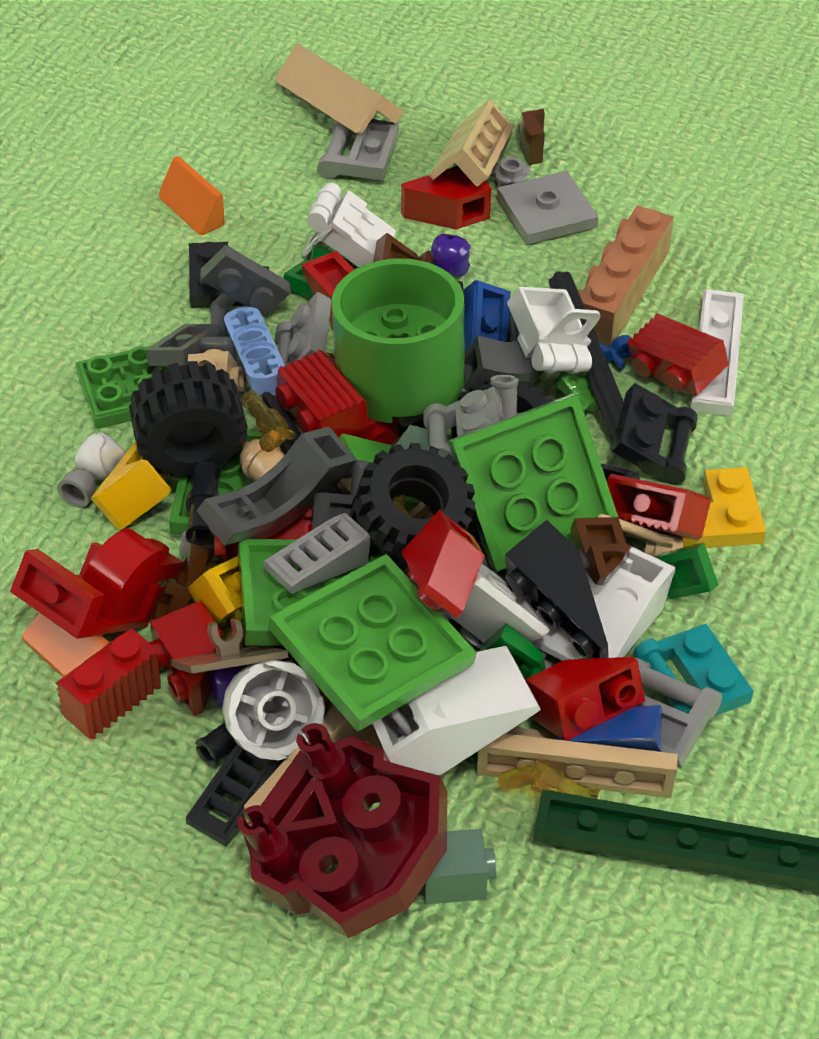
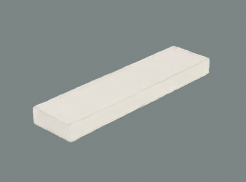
[691,289,744,417]

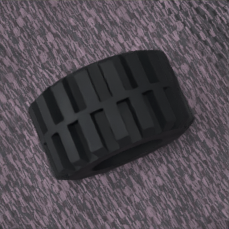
[129,361,248,478]
[350,443,475,571]

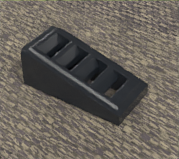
[186,744,284,847]

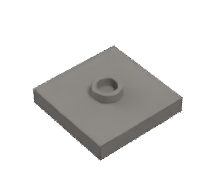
[497,171,599,245]

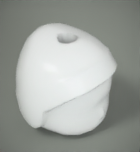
[74,433,126,481]

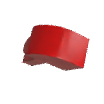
[82,528,184,620]

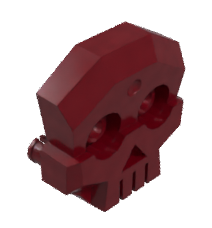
[237,723,448,939]

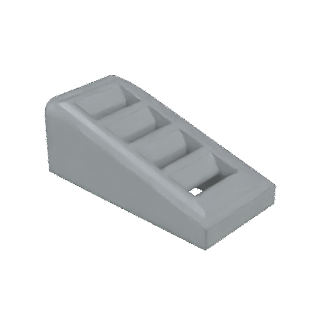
[264,513,370,594]

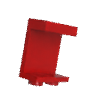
[10,542,163,639]

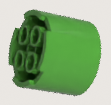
[331,259,465,423]

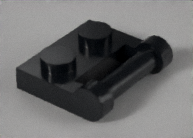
[611,383,698,485]

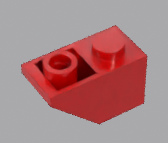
[401,166,492,230]
[402,510,485,618]
[149,601,223,716]
[525,657,645,741]

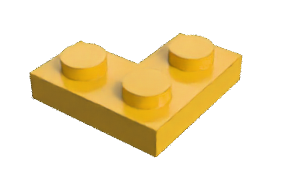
[677,467,766,548]

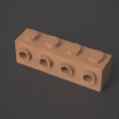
[578,205,674,347]

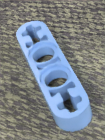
[224,307,285,397]

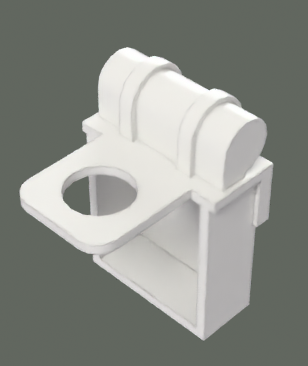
[302,183,396,267]
[507,287,601,374]

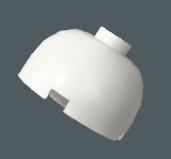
[222,660,325,760]

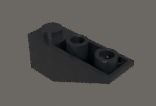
[505,520,609,659]

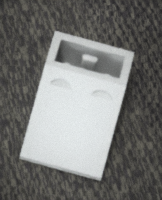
[531,546,676,661]
[373,646,541,776]

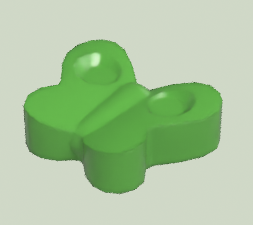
[555,372,599,412]

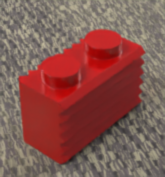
[627,313,729,397]
[275,350,368,437]
[607,474,711,541]
[55,628,161,739]

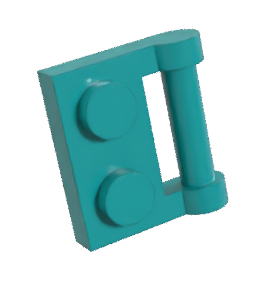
[633,623,754,716]

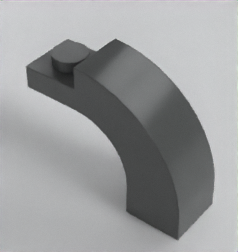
[463,312,544,393]
[197,427,357,546]

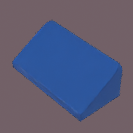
[464,279,511,352]
[558,705,662,752]

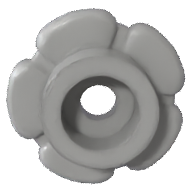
[493,157,530,187]

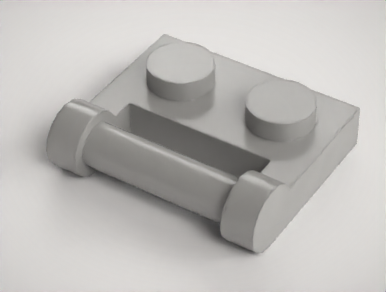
[317,119,399,181]
[275,292,331,366]
[423,386,504,467]
[635,658,722,768]

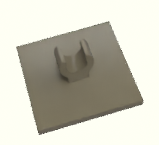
[171,619,288,674]

